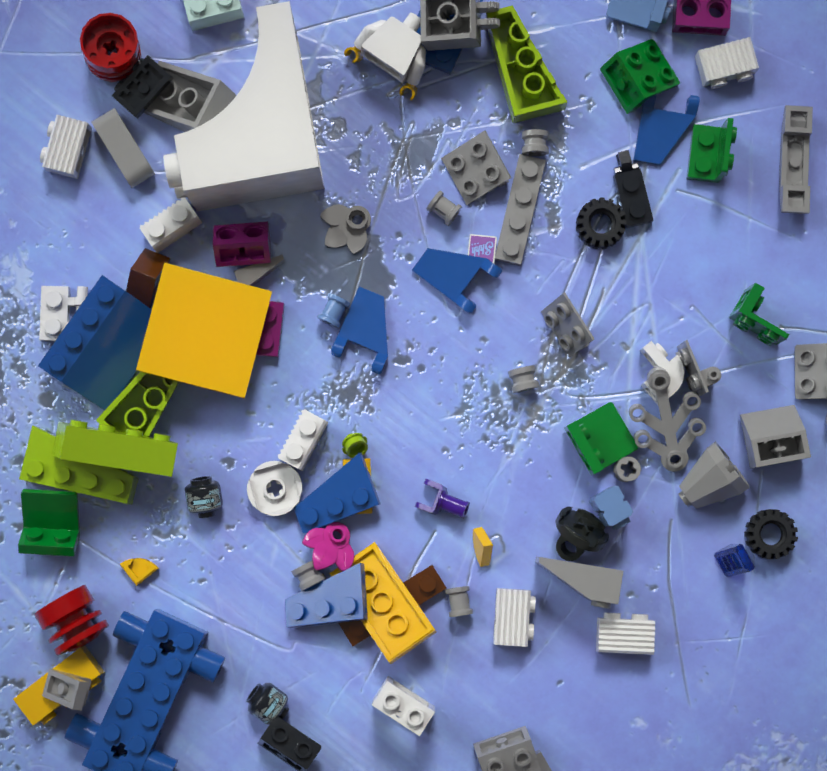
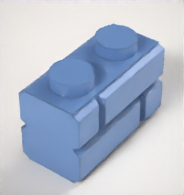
[589,486,633,530]

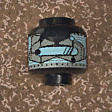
[185,476,223,518]
[246,683,289,725]

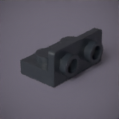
[112,55,174,119]
[257,717,321,771]

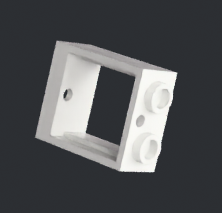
[372,676,435,736]

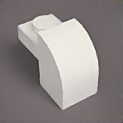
[639,341,684,405]

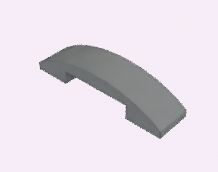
[779,105,813,214]

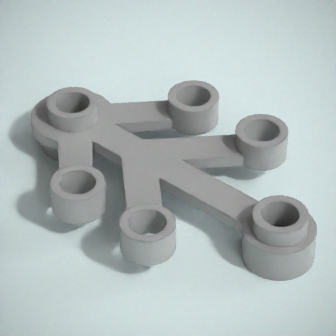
[629,367,706,472]

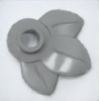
[320,204,371,254]

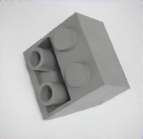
[740,405,811,469]

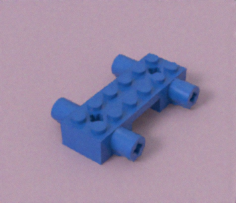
[65,609,225,771]

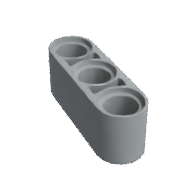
[92,108,155,188]

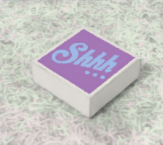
[468,234,497,263]

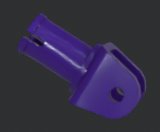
[415,479,470,519]

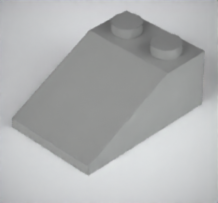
[144,61,236,132]
[535,557,623,609]

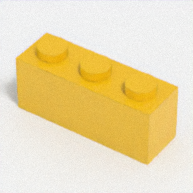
[13,646,105,726]

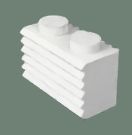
[695,37,759,89]
[40,115,92,179]
[140,197,202,253]
[278,410,328,471]
[493,588,536,647]
[596,613,655,655]

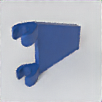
[633,95,700,165]
[412,248,502,313]
[331,286,388,374]

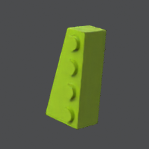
[486,5,568,123]
[96,372,179,437]
[52,420,178,477]
[19,425,139,505]

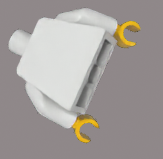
[344,13,426,101]

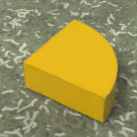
[473,527,493,567]
[120,558,159,586]

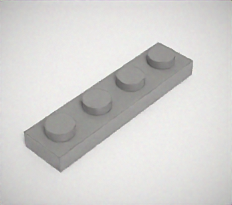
[495,154,546,266]

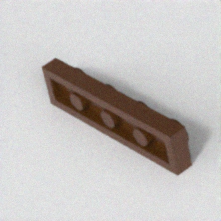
[338,565,446,647]

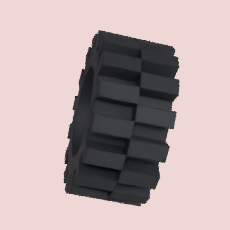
[576,197,627,249]
[744,509,798,559]

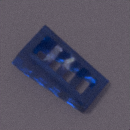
[714,544,755,577]

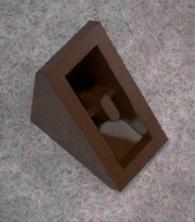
[126,248,171,308]

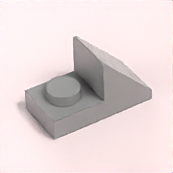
[42,669,91,711]

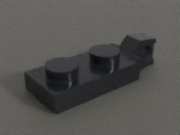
[613,150,654,228]

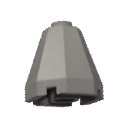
[678,441,750,509]

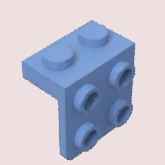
[606,0,671,32]

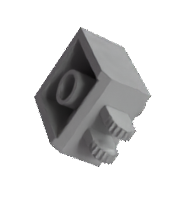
[420,0,500,51]

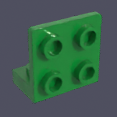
[600,39,680,114]
[686,118,737,183]
[729,282,789,346]
[564,402,638,476]
[18,489,80,556]

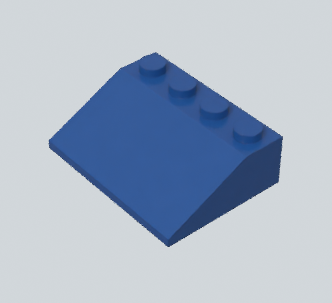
[38,275,152,410]

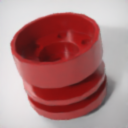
[80,13,141,82]
[34,585,109,656]

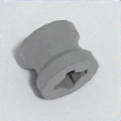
[522,129,549,156]
[508,365,540,393]
[291,561,326,591]

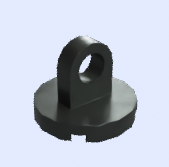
[555,507,609,561]

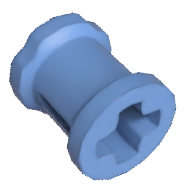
[317,293,350,328]

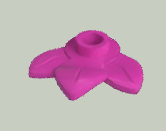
[302,522,354,571]

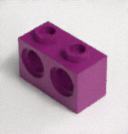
[672,0,731,36]
[213,221,271,267]

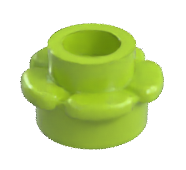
[342,433,368,458]

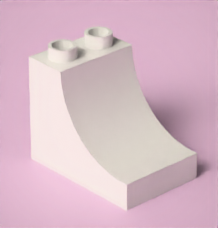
[163,1,325,212]

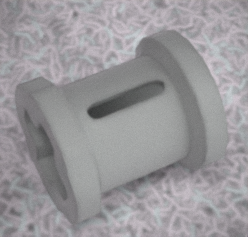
[427,191,462,226]
[613,457,641,482]
[445,586,473,617]

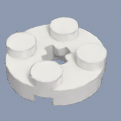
[247,461,303,516]

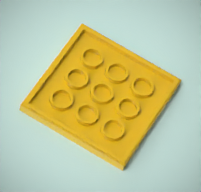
[136,262,272,399]

